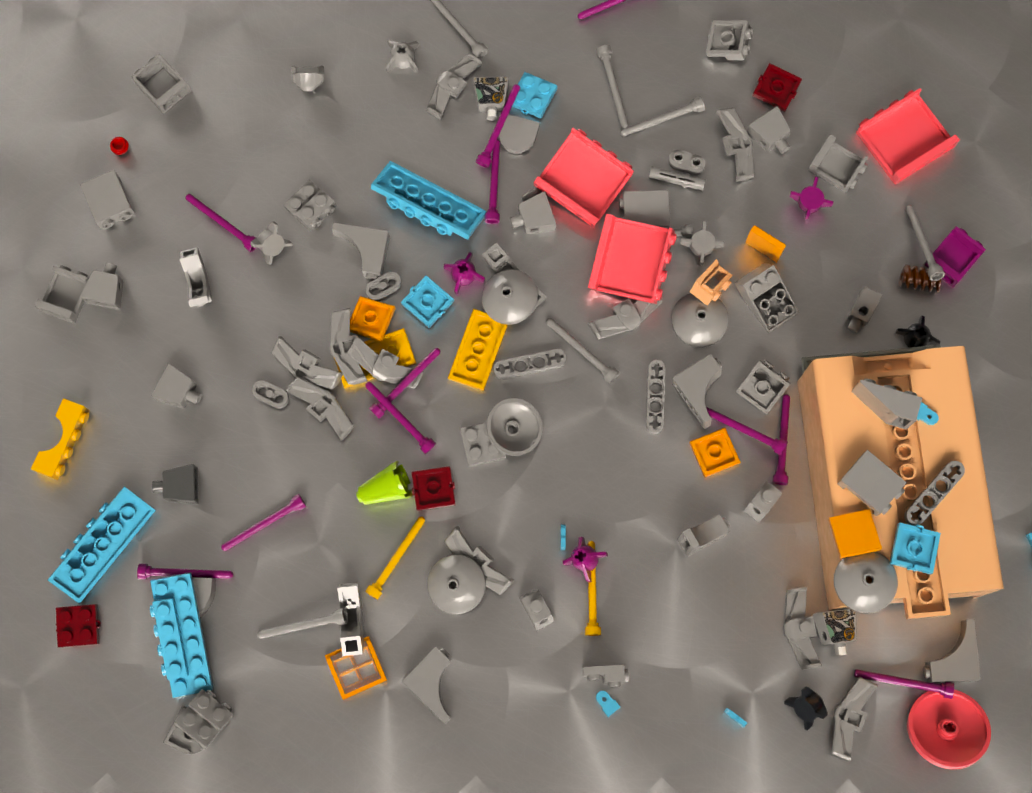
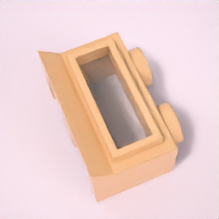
[690,259,733,306]

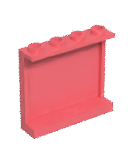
[856,88,960,185]
[534,128,634,228]
[588,214,677,304]

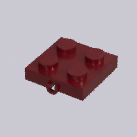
[752,63,802,112]
[412,466,456,511]
[55,604,101,647]

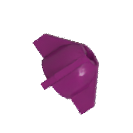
[789,177,834,219]
[444,252,485,294]
[563,537,608,583]

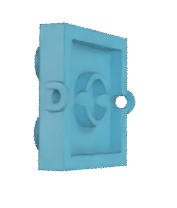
[512,72,558,119]
[401,276,454,328]
[890,522,941,575]

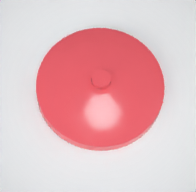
[907,689,991,769]

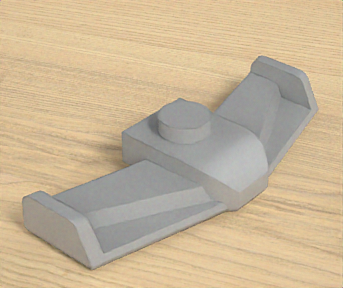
[426,54,482,120]
[716,108,755,182]
[588,298,662,340]
[329,308,367,385]
[271,336,343,390]
[347,336,424,389]
[285,376,354,441]
[444,526,514,595]
[783,587,822,669]
[832,677,878,761]

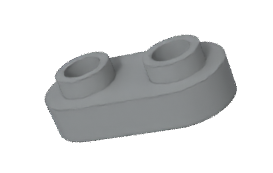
[669,150,705,175]
[365,272,401,301]
[252,380,289,409]

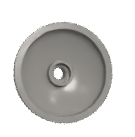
[482,269,538,325]
[672,293,729,347]
[486,398,543,456]
[834,552,898,613]
[427,555,486,614]

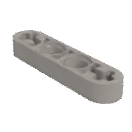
[494,349,566,379]
[646,360,666,434]
[904,461,965,526]

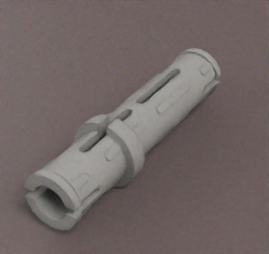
[649,167,706,191]

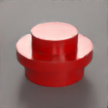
[110,137,129,155]

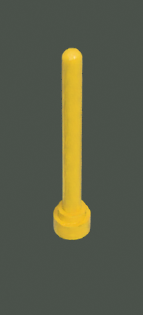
[365,516,425,600]
[585,541,601,636]

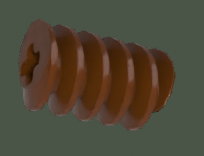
[899,264,942,293]

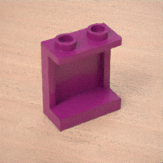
[923,226,986,288]

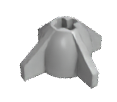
[385,40,419,72]
[291,65,324,92]
[680,221,724,265]
[250,222,293,264]

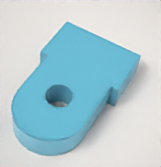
[917,402,939,425]
[561,524,566,550]
[596,691,620,717]
[724,708,747,728]

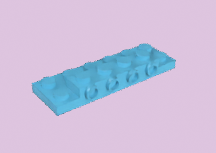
[371,161,486,240]
[48,486,156,604]
[150,573,214,698]

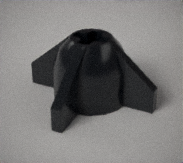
[896,316,940,348]
[784,686,828,730]

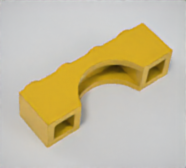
[31,398,90,480]

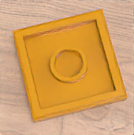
[745,225,786,263]
[350,296,396,342]
[689,427,741,478]
[828,509,882,559]

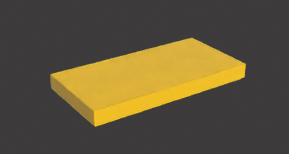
[448,308,508,391]
[334,328,416,389]

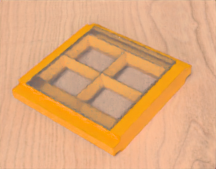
[325,636,387,700]

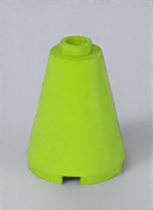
[356,461,413,505]

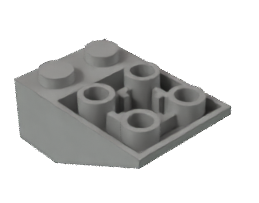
[734,263,799,333]
[852,379,922,430]

